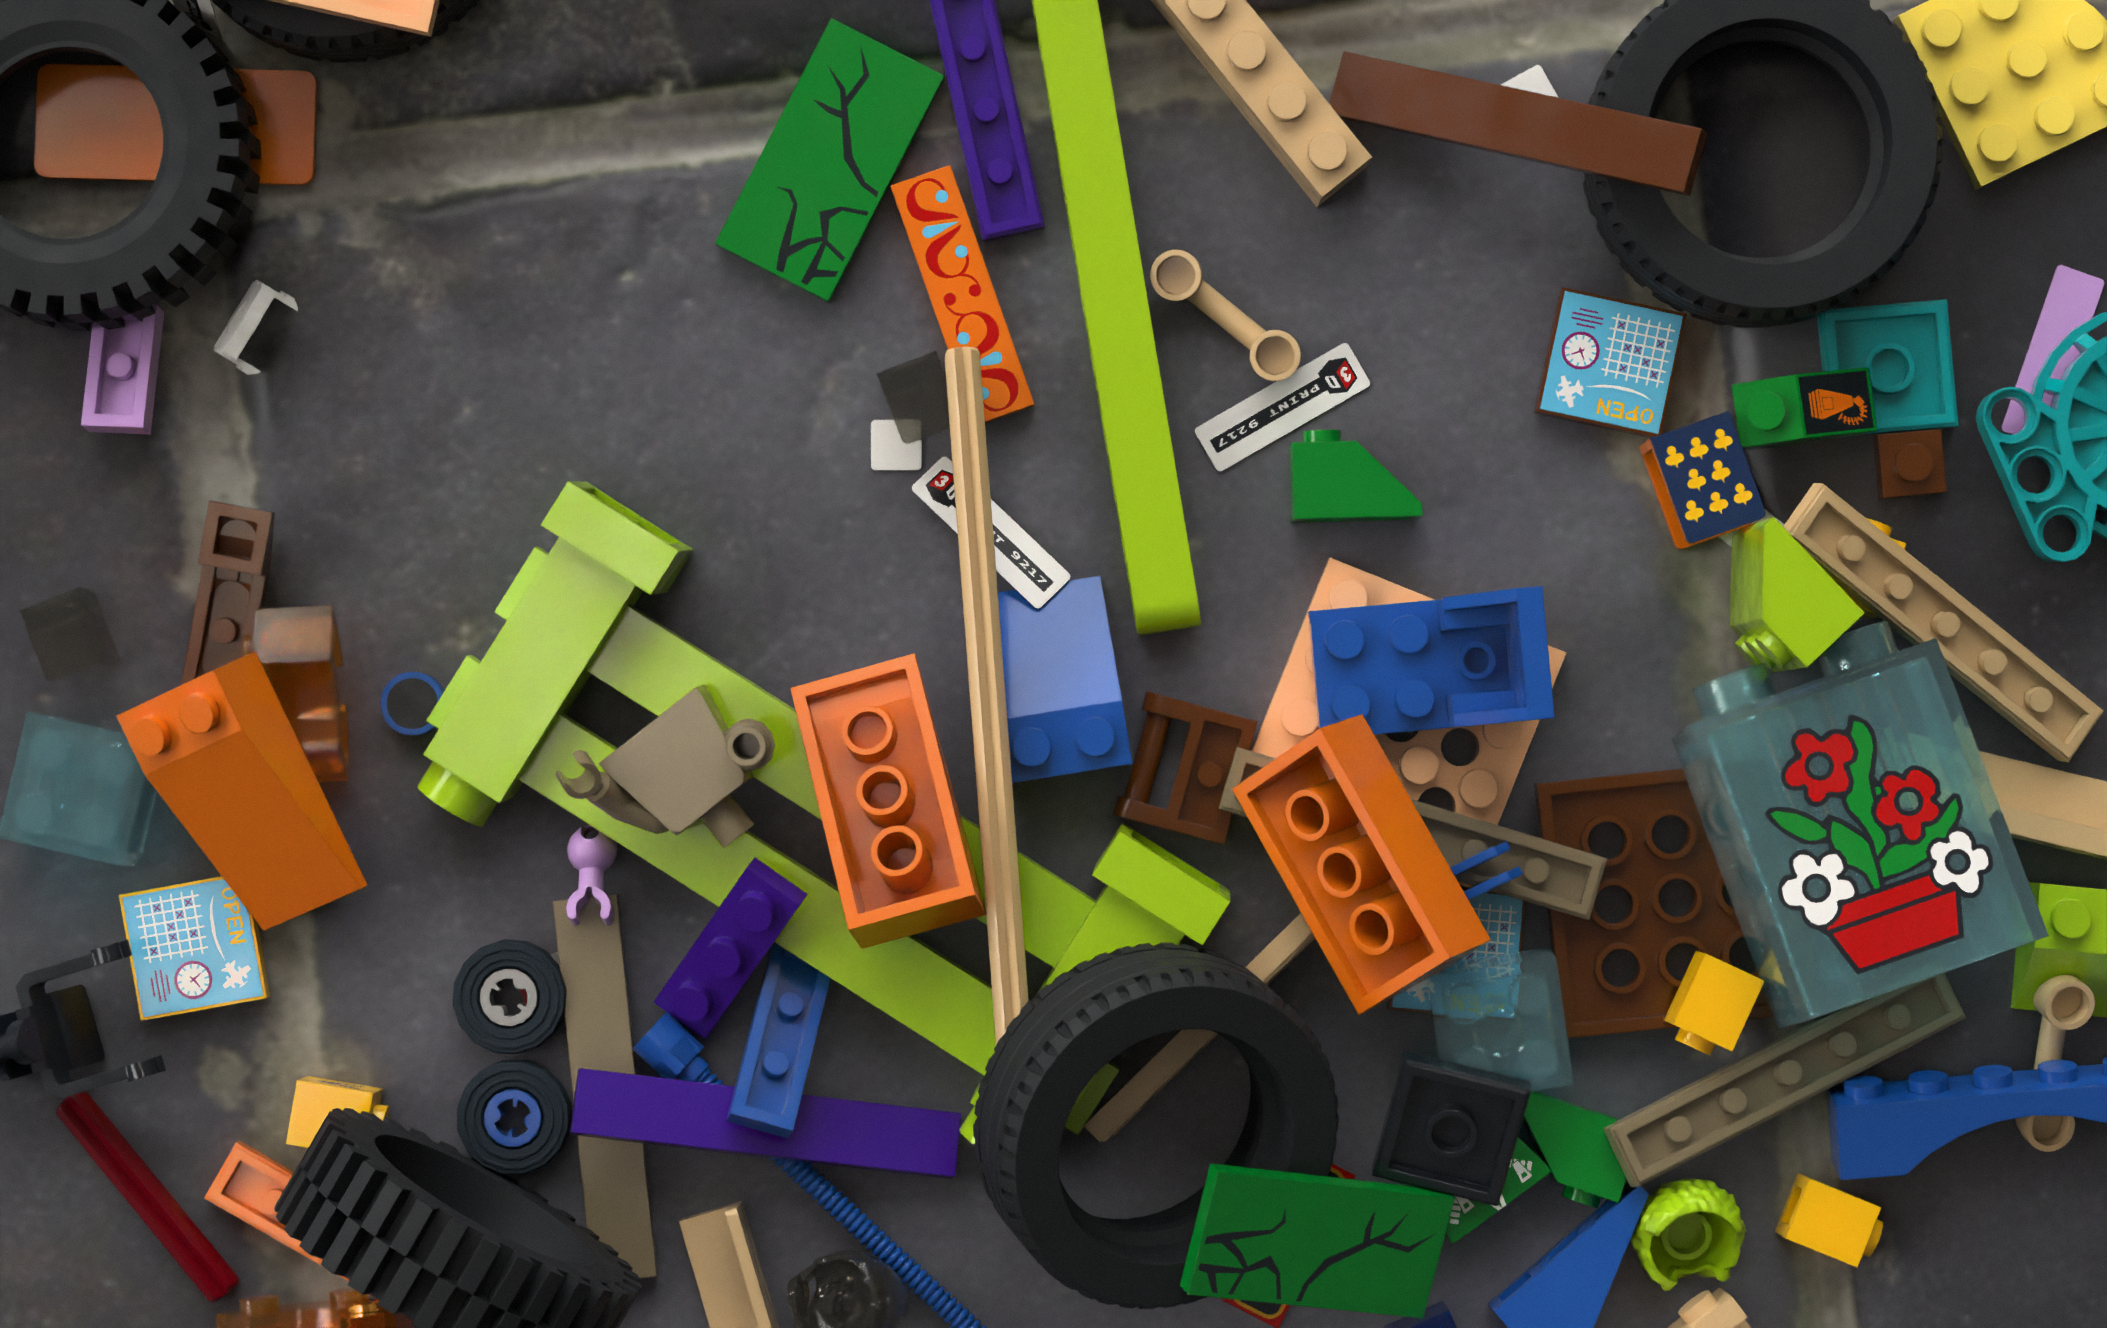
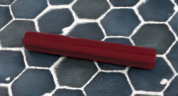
[56,1091,239,1302]

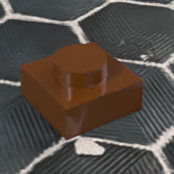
[1873,429,1947,499]

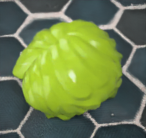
[1630,1178,1746,1291]

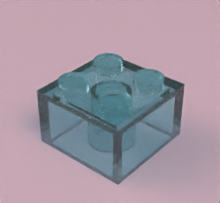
[0,712,157,866]
[1424,947,1574,1091]

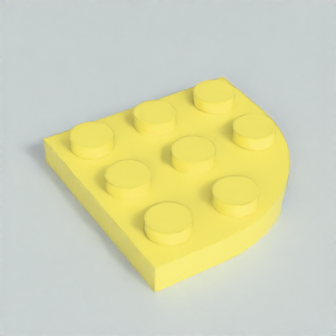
[1893,0,2107,190]

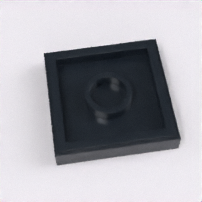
[1372,1051,1531,1206]

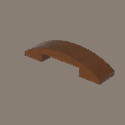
[181,500,275,685]

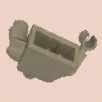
[556,685,775,848]

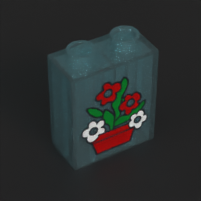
[1672,621,2049,1029]

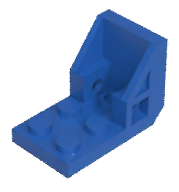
[1308,586,1555,735]

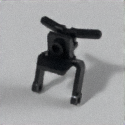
[0,940,166,1099]

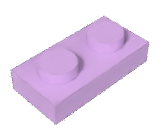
[81,304,164,434]

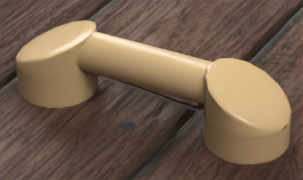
[1150,250,1301,381]
[2016,975,2095,1152]

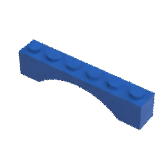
[1827,1057,2107,1180]

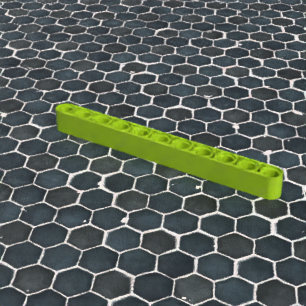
[1031,0,1201,636]

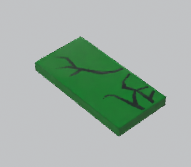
[715,18,945,303]
[1180,1163,1455,1318]

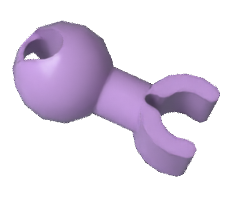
[566,825,618,926]

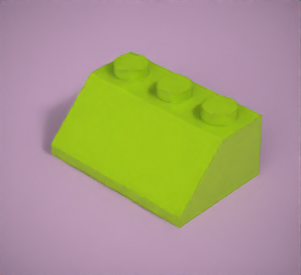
[1729,517,1864,673]
[2011,881,2107,1017]

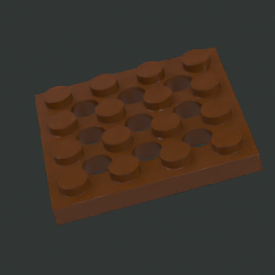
[1534,758,1819,1039]

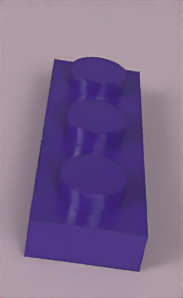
[653,857,808,1039]

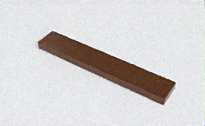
[1329,51,1707,196]

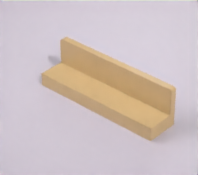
[1874,729,2107,860]
[679,1201,779,1328]

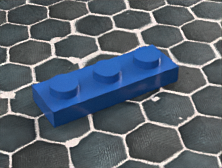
[726,942,831,1139]

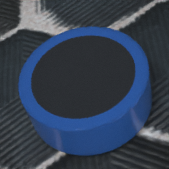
[380,672,444,736]

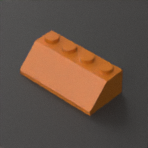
[1232,714,1491,1015]

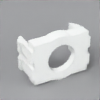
[214,280,298,375]

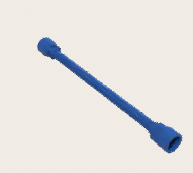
[632,1012,987,1328]

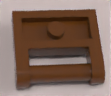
[1113,691,1258,845]

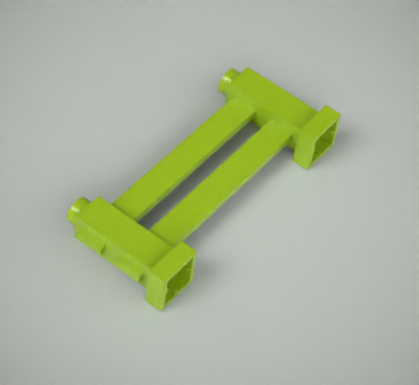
[417,481,1231,1145]

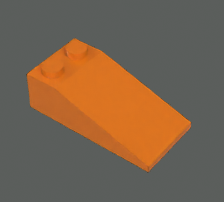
[116,651,367,931]
[790,653,986,949]

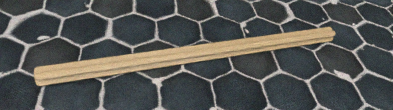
[944,347,1029,1045]

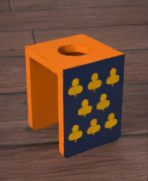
[1639,411,1765,550]

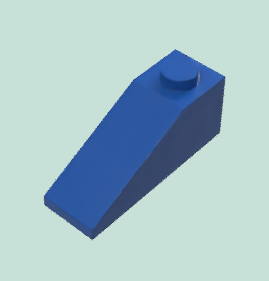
[1487,1182,1649,1328]

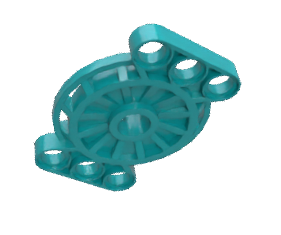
[1976,312,2107,563]

